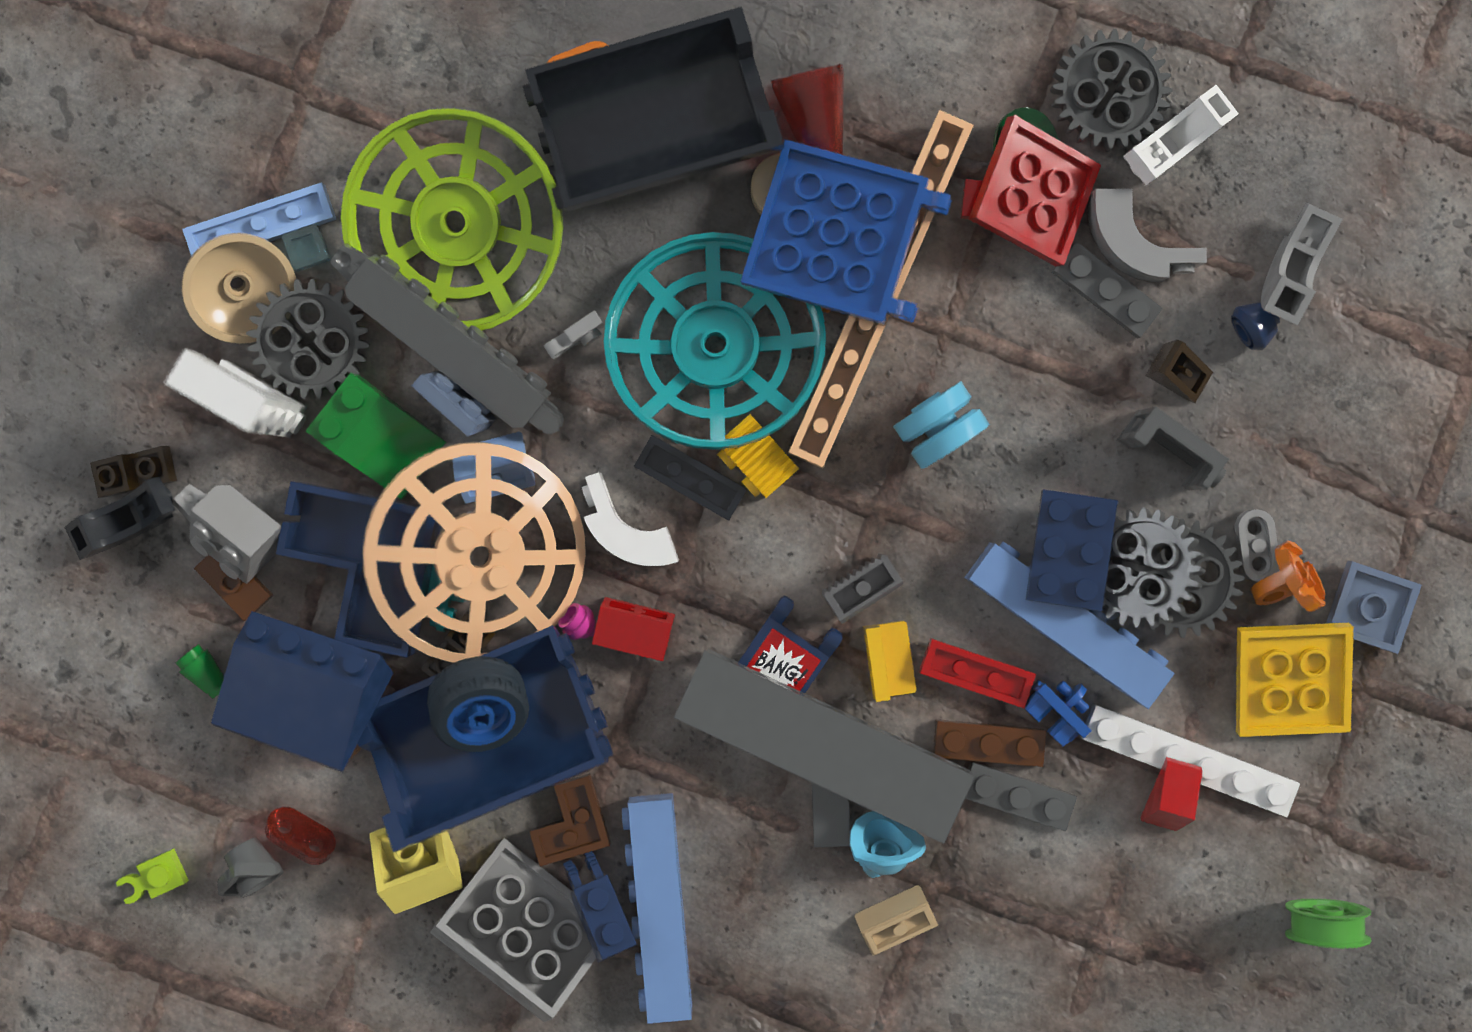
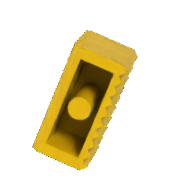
[717,414,799,498]

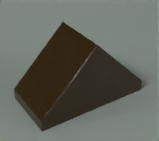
[1145,339,1213,403]

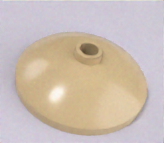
[182,233,296,344]

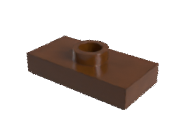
[194,555,274,621]

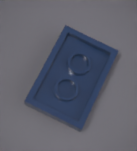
[1026,489,1118,611]

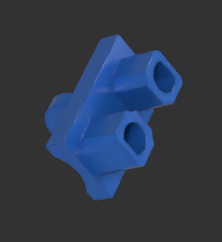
[1025,680,1092,746]

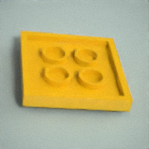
[1236,622,1354,737]

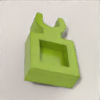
[116,848,189,904]

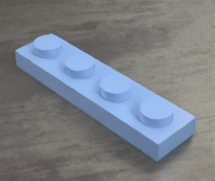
[182,182,337,256]

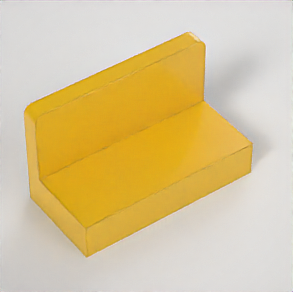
[863,621,916,702]

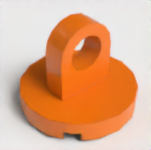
[1251,541,1326,612]

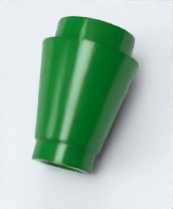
[175,644,224,699]

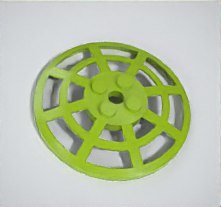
[341,108,563,331]

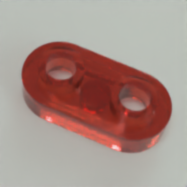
[265,807,336,865]

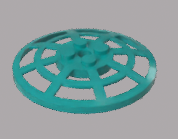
[604,232,826,450]

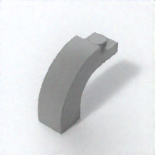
[1088,189,1207,283]

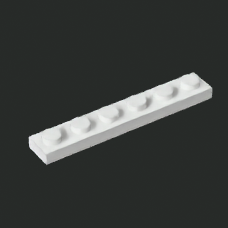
[1080,704,1300,817]

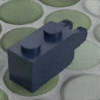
[563,851,637,963]

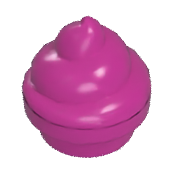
[558,603,595,640]

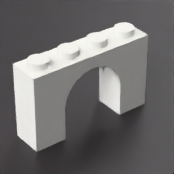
[165,349,308,438]

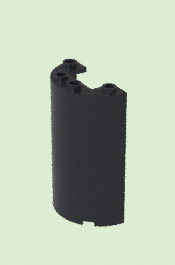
[522,6,784,212]

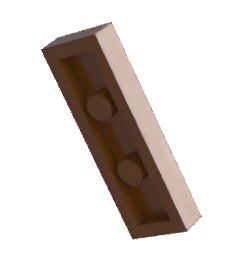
[933,719,1046,767]

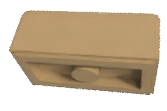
[855,885,939,956]

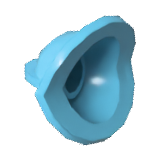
[850,811,926,878]

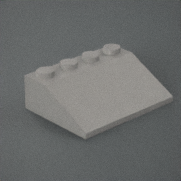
[430,838,596,1023]

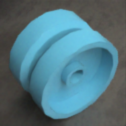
[893,381,990,469]

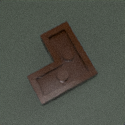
[529,774,611,867]

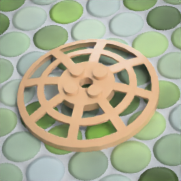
[362,442,586,663]

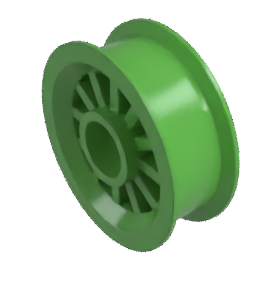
[1285,899,1371,948]

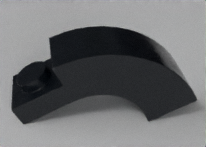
[64,476,175,560]

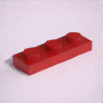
[919,638,1036,709]

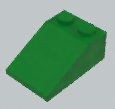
[306,372,446,499]

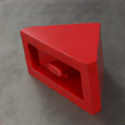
[1140,757,1203,831]

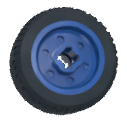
[427,656,529,752]

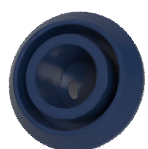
[1231,302,1280,350]

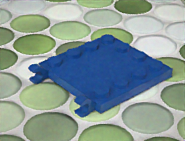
[740,140,952,325]

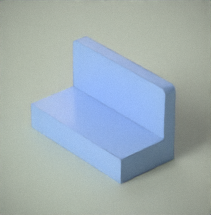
[452,431,536,504]

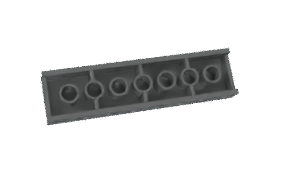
[674,649,975,844]

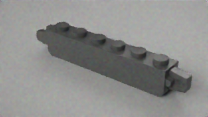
[330,244,565,435]

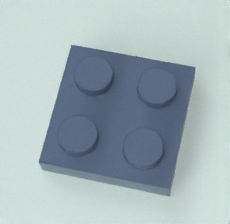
[412,371,497,436]
[1326,561,1422,654]

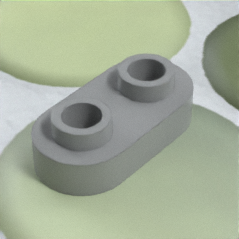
[1234,509,1279,582]

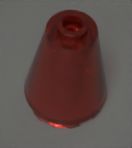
[771,64,844,155]

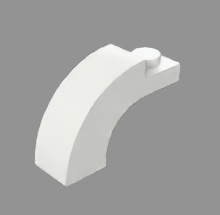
[1123,85,1239,185]
[582,472,679,566]

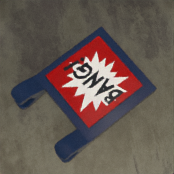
[738,596,843,693]

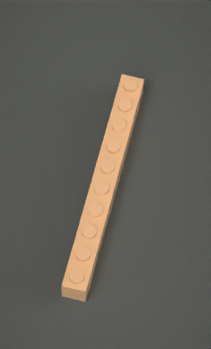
[788,110,974,468]

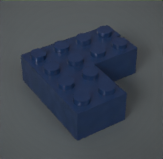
[276,481,441,657]

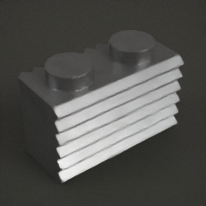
[822,553,905,624]

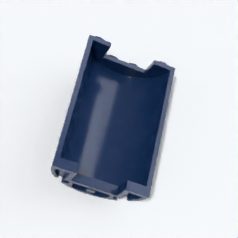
[358,625,613,852]

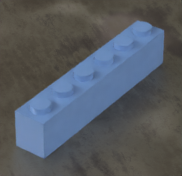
[964,541,1175,709]
[622,793,693,1024]

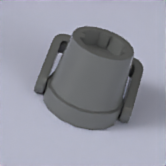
[217,837,284,898]

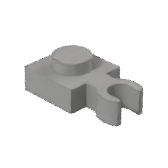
[544,310,605,360]

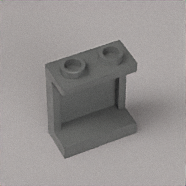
[1117,406,1229,490]

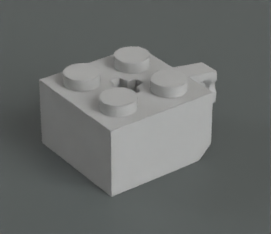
[174,484,281,584]

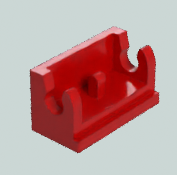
[592,597,675,661]

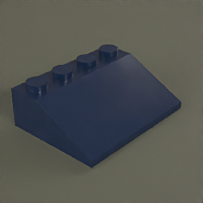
[211,611,393,773]

